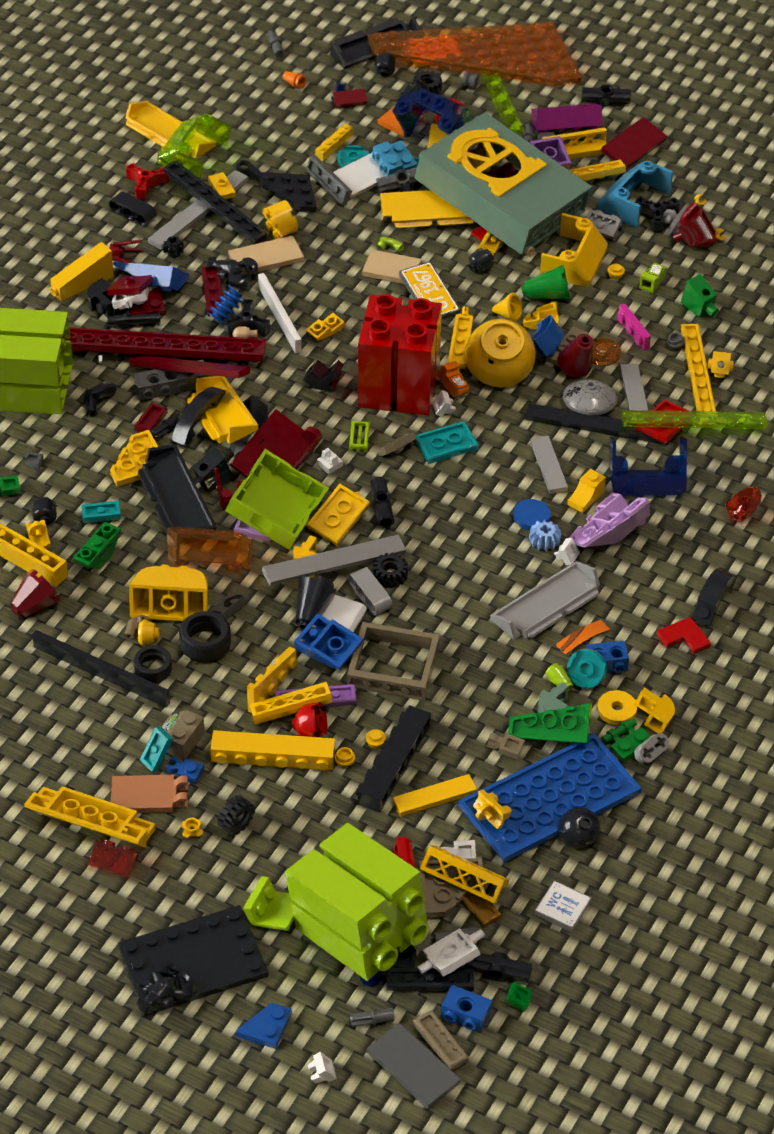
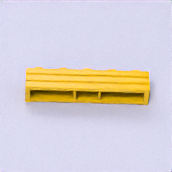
[315,124,353,161]

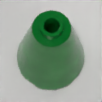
[521,265,570,300]

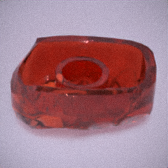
[725,487,762,522]

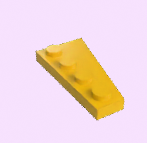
[247,646,298,713]

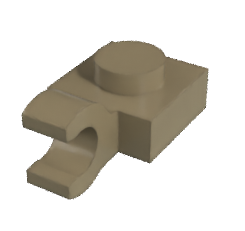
[487,733,525,759]

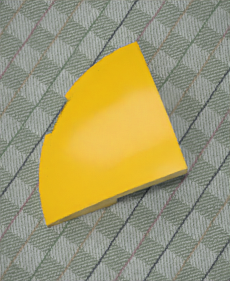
[523,302,560,330]

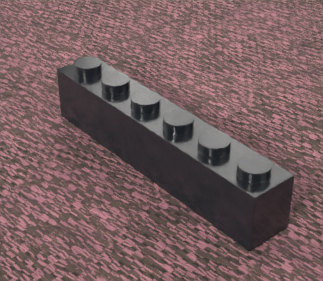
[356,705,431,813]

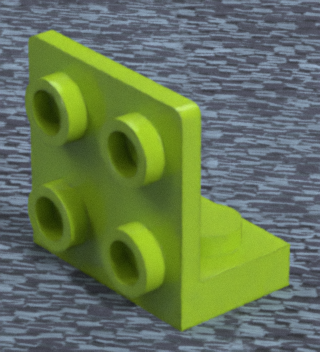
[243,876,294,931]

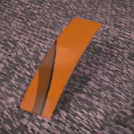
[556,620,610,654]

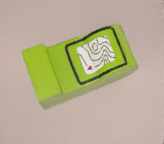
[639,262,667,293]

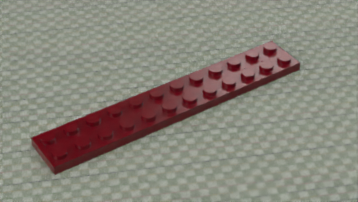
[65,327,266,362]

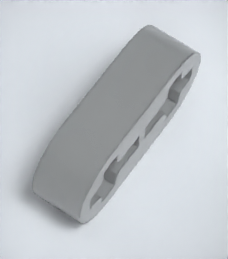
[634,733,669,763]

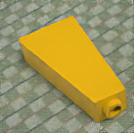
[50,242,114,301]

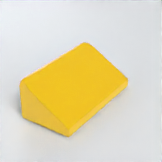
[475,231,502,255]

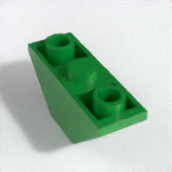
[73,522,121,568]

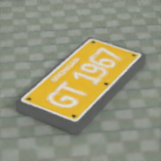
[399,261,460,319]

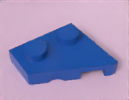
[236,1003,292,1049]

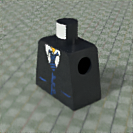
[192,447,233,492]

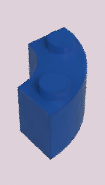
[531,315,564,357]

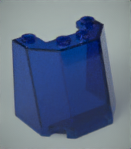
[392,88,474,137]

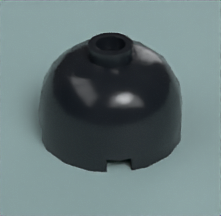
[558,807,600,850]

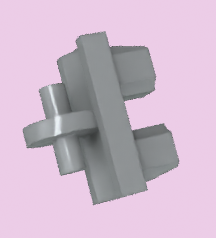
[663,206,687,236]

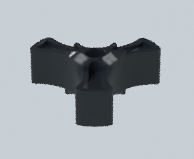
[635,196,680,232]
[224,299,270,337]

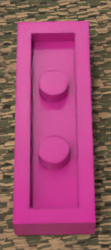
[617,304,651,351]

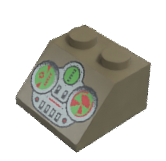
[161,710,205,760]

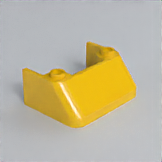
[540,213,608,287]

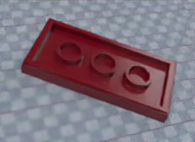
[601,117,668,169]

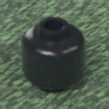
[374,52,396,77]
[468,248,494,274]
[32,497,57,525]

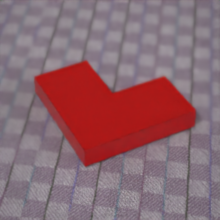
[657,617,711,654]

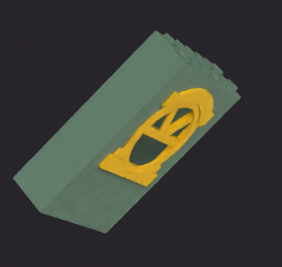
[415,112,592,255]

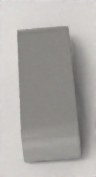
[348,567,393,615]

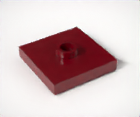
[107,275,153,296]

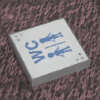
[534,881,592,932]

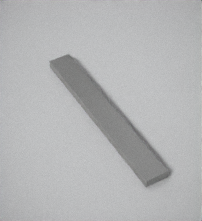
[148,170,248,250]
[262,535,406,586]

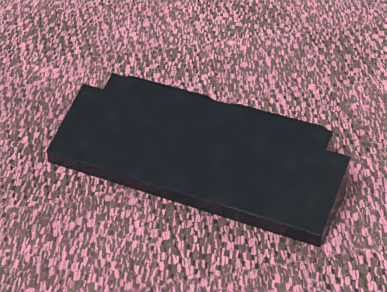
[330,17,426,69]
[138,444,217,544]

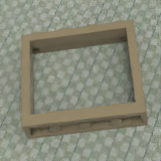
[347,622,440,701]

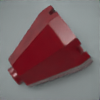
[10,569,60,617]

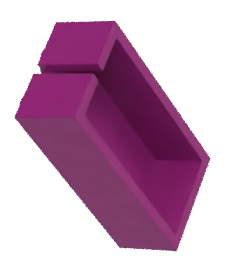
[531,104,603,133]

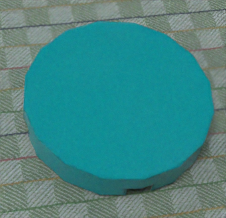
[337,145,369,168]
[567,649,607,688]

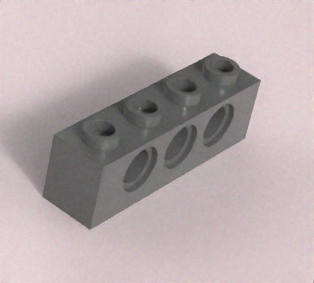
[133,360,209,401]

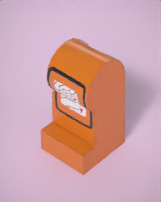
[437,361,469,398]

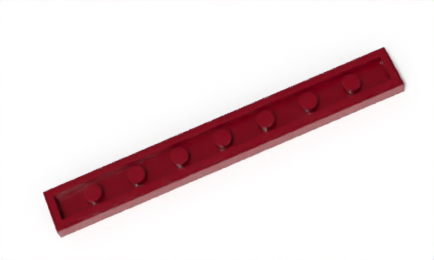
[129,355,250,378]

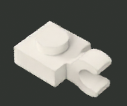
[440,840,476,859]

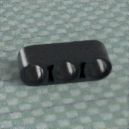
[109,191,157,226]

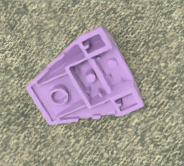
[569,493,650,547]

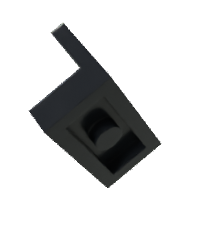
[243,395,268,429]

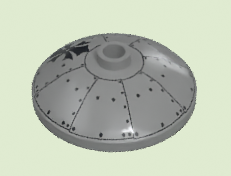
[563,379,617,415]

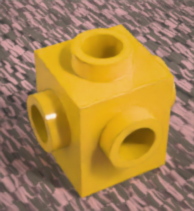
[708,351,734,378]

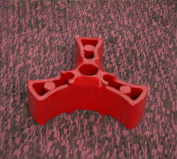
[126,163,169,200]

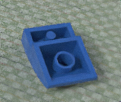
[294,613,364,670]

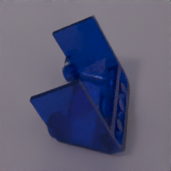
[609,437,687,495]

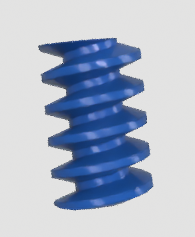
[207,285,244,325]

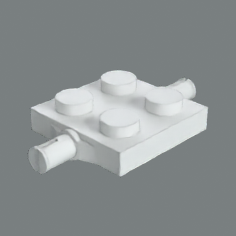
[112,286,149,309]
[417,928,485,977]

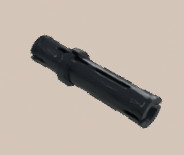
[107,313,161,327]

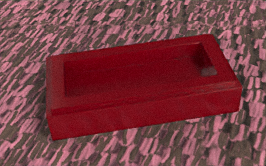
[332,88,367,108]
[134,403,168,433]

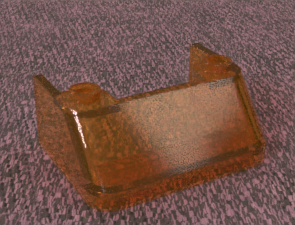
[167,527,253,570]

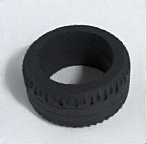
[179,611,231,662]

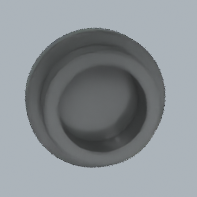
[667,332,685,349]

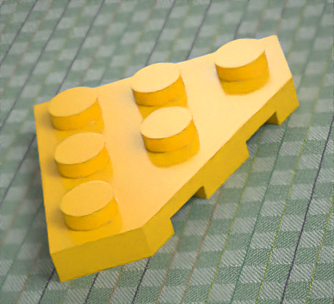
[110,430,158,487]

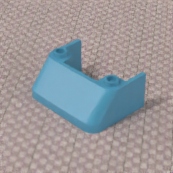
[597,161,673,228]

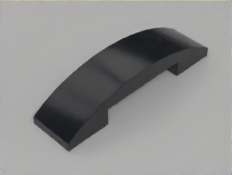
[171,386,226,447]

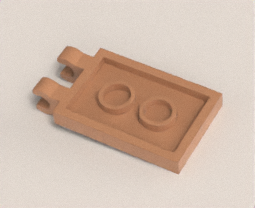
[111,775,188,813]

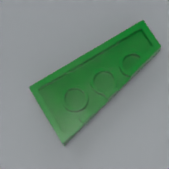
[508,703,592,744]

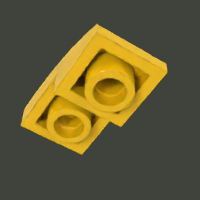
[306,313,346,341]

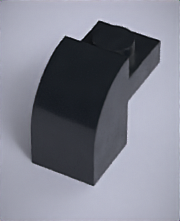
[87,278,113,317]
[302,360,344,392]

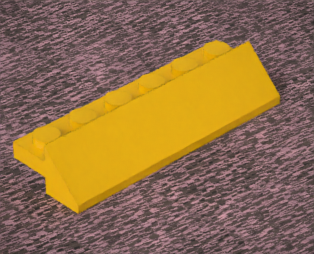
[24,787,156,848]

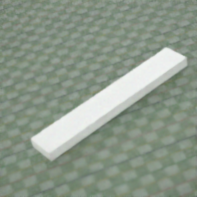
[258,273,301,354]

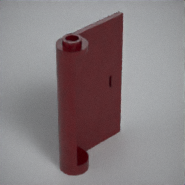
[230,409,322,478]

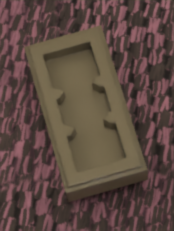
[377,433,416,456]

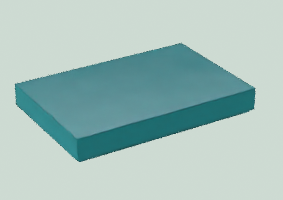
[414,421,479,464]

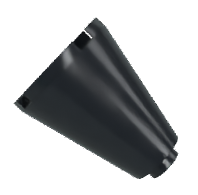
[295,574,336,630]

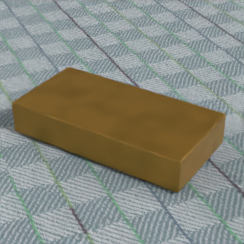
[461,888,501,928]

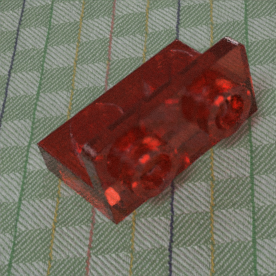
[88,839,139,878]

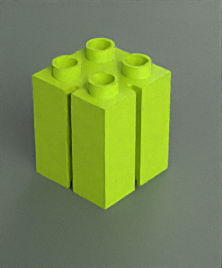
[0,308,73,415]
[285,822,429,981]

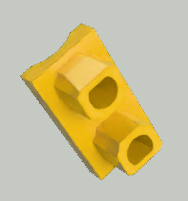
[26,520,51,549]
[473,789,512,829]

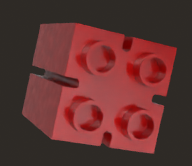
[358,294,442,416]

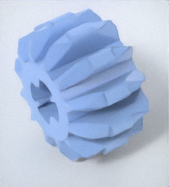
[529,520,561,552]

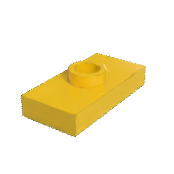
[208,172,236,199]

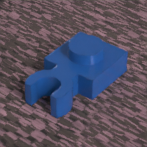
[165,757,204,784]

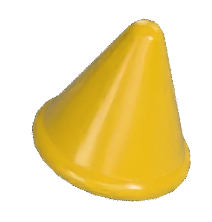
[492,292,522,322]

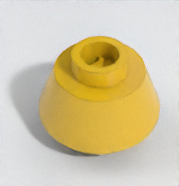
[138,619,160,646]

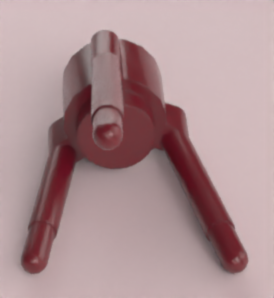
[109,239,144,263]
[214,468,242,509]

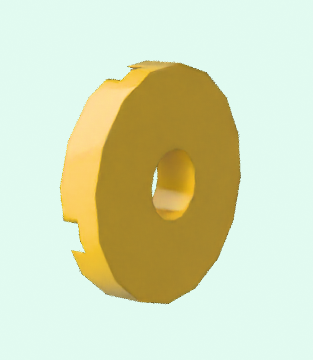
[597,690,637,725]

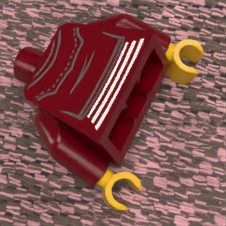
[673,194,726,248]

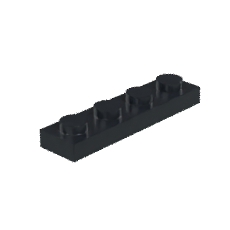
[386,968,474,992]

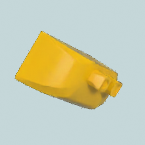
[129,564,208,621]

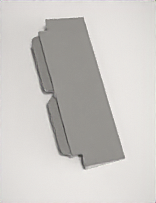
[490,561,600,640]

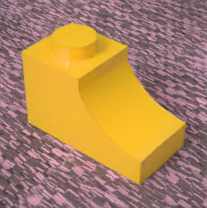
[567,469,606,513]

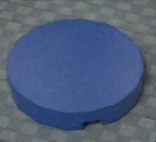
[513,499,551,530]

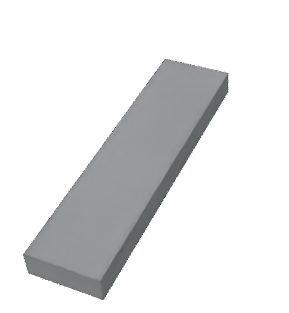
[620,364,649,419]
[530,436,568,494]

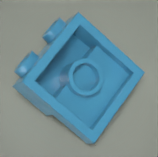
[371,140,417,176]

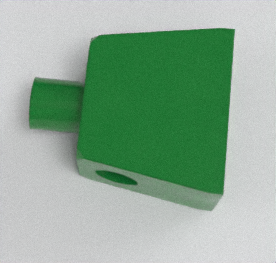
[681,274,719,317]

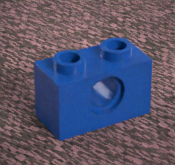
[441,985,492,1033]

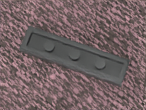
[305,155,352,205]

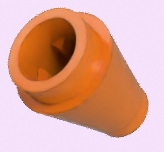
[283,71,306,89]

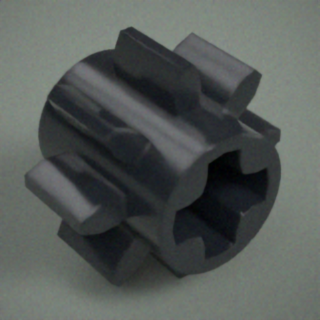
[163,236,184,258]

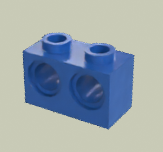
[585,641,629,673]

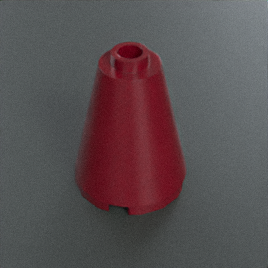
[557,334,593,379]

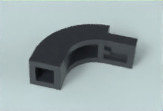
[692,568,738,626]

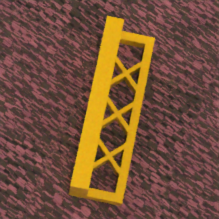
[542,128,607,159]
[249,682,332,725]
[420,845,510,903]

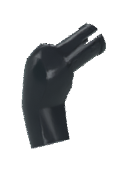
[83,383,117,417]

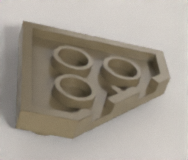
[419,858,483,918]

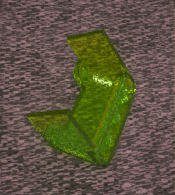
[157,114,232,179]

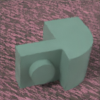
[538,682,568,713]

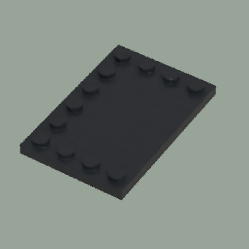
[118,905,269,1016]

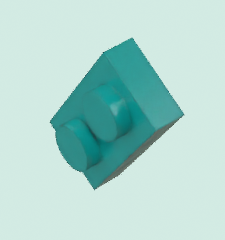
[81,500,121,523]
[140,726,174,772]

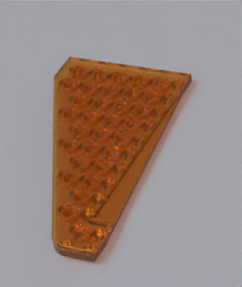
[367,21,582,86]

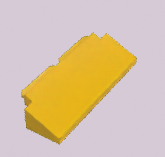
[126,101,217,160]
[380,190,474,228]
[187,376,258,444]

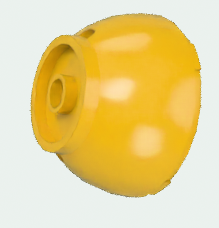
[464,319,536,388]

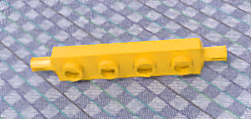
[448,306,473,370]

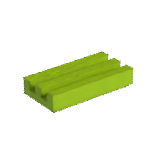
[349,421,370,452]

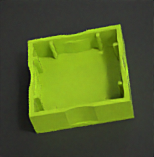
[225,449,329,550]

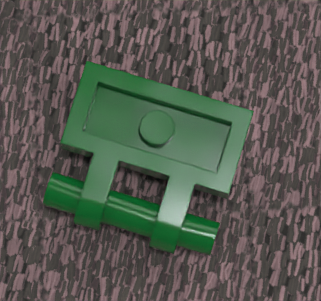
[601,718,650,763]

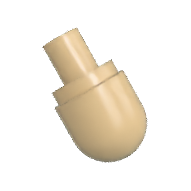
[233,327,257,338]

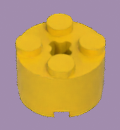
[262,200,298,239]

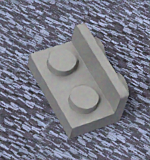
[586,209,623,240]

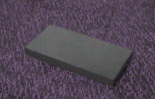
[367,1023,460,1109]

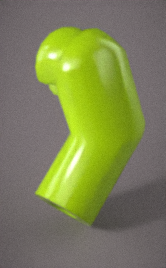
[378,237,404,252]

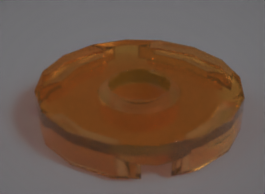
[592,337,621,366]

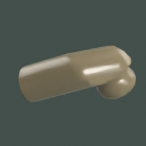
[124,615,148,640]

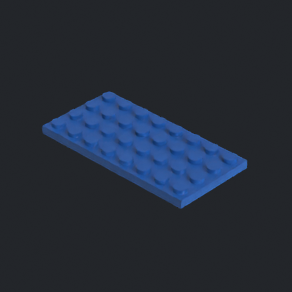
[458,733,642,862]

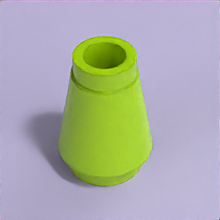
[545,663,574,691]

